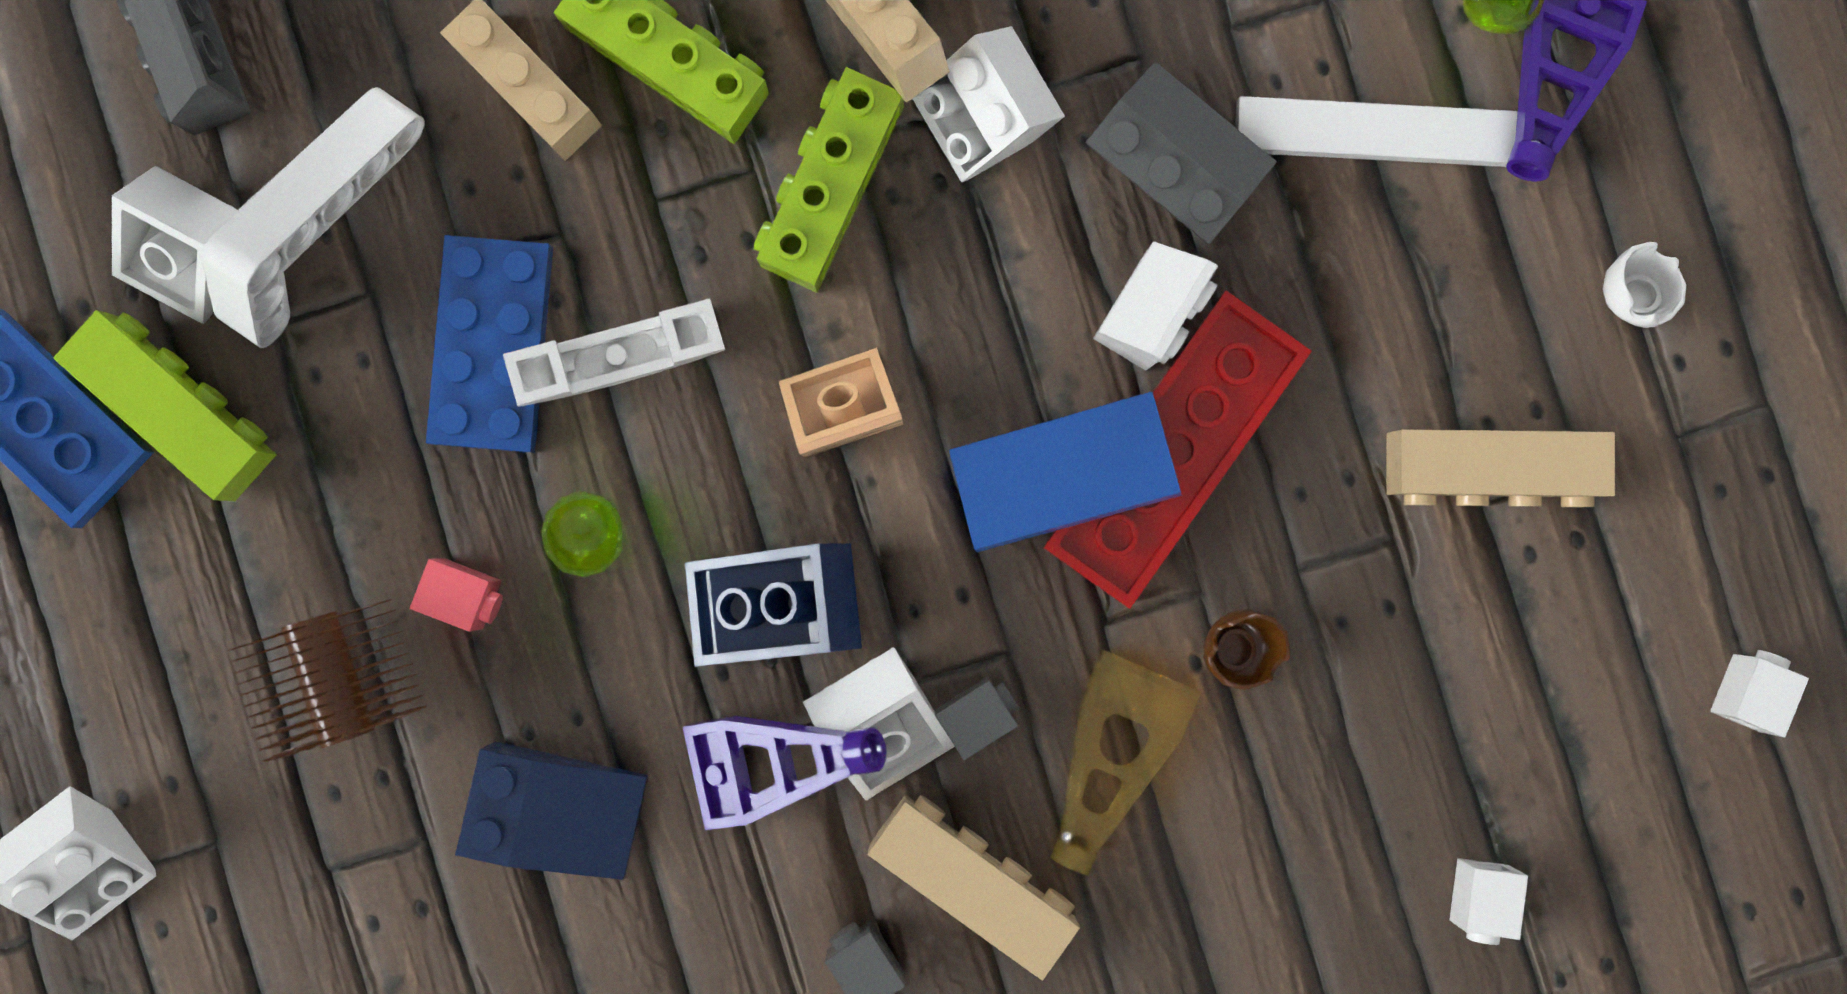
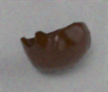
[1203,609,1291,690]

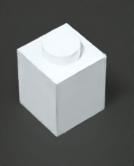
[1710,650,1809,738]
[1450,858,1528,945]

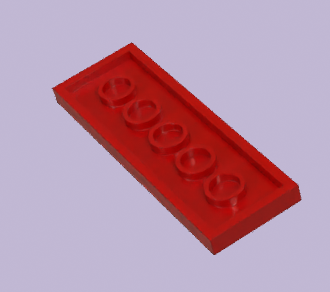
[1042,291,1312,609]

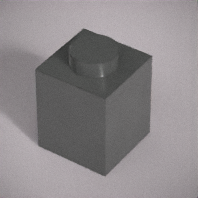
[935,677,1020,761]
[825,920,905,994]

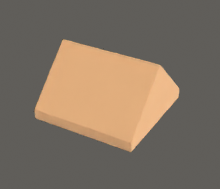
[778,348,903,458]

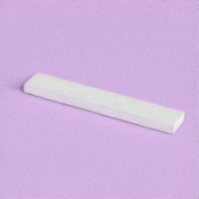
[1235,96,1540,167]

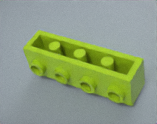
[553,0,769,144]
[754,67,904,293]
[53,310,277,501]

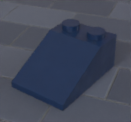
[685,543,862,667]
[455,741,648,880]

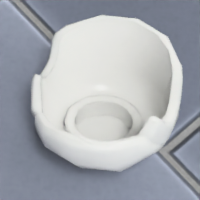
[1603,242,1687,328]

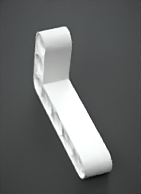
[201,87,425,348]

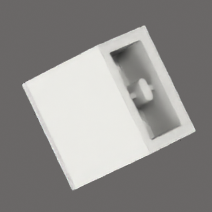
[912,26,1065,183]
[1093,241,1218,370]
[0,786,156,940]

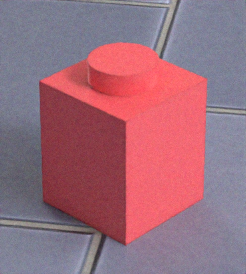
[409,558,503,632]

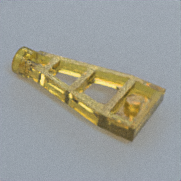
[1050,650,1201,875]

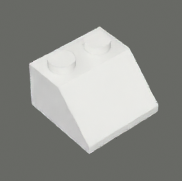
[112,166,238,324]
[803,647,955,800]

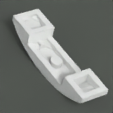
[503,298,725,407]

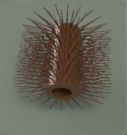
[226,599,427,762]

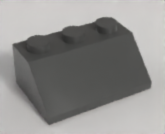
[117,0,251,135]
[1086,62,1277,244]

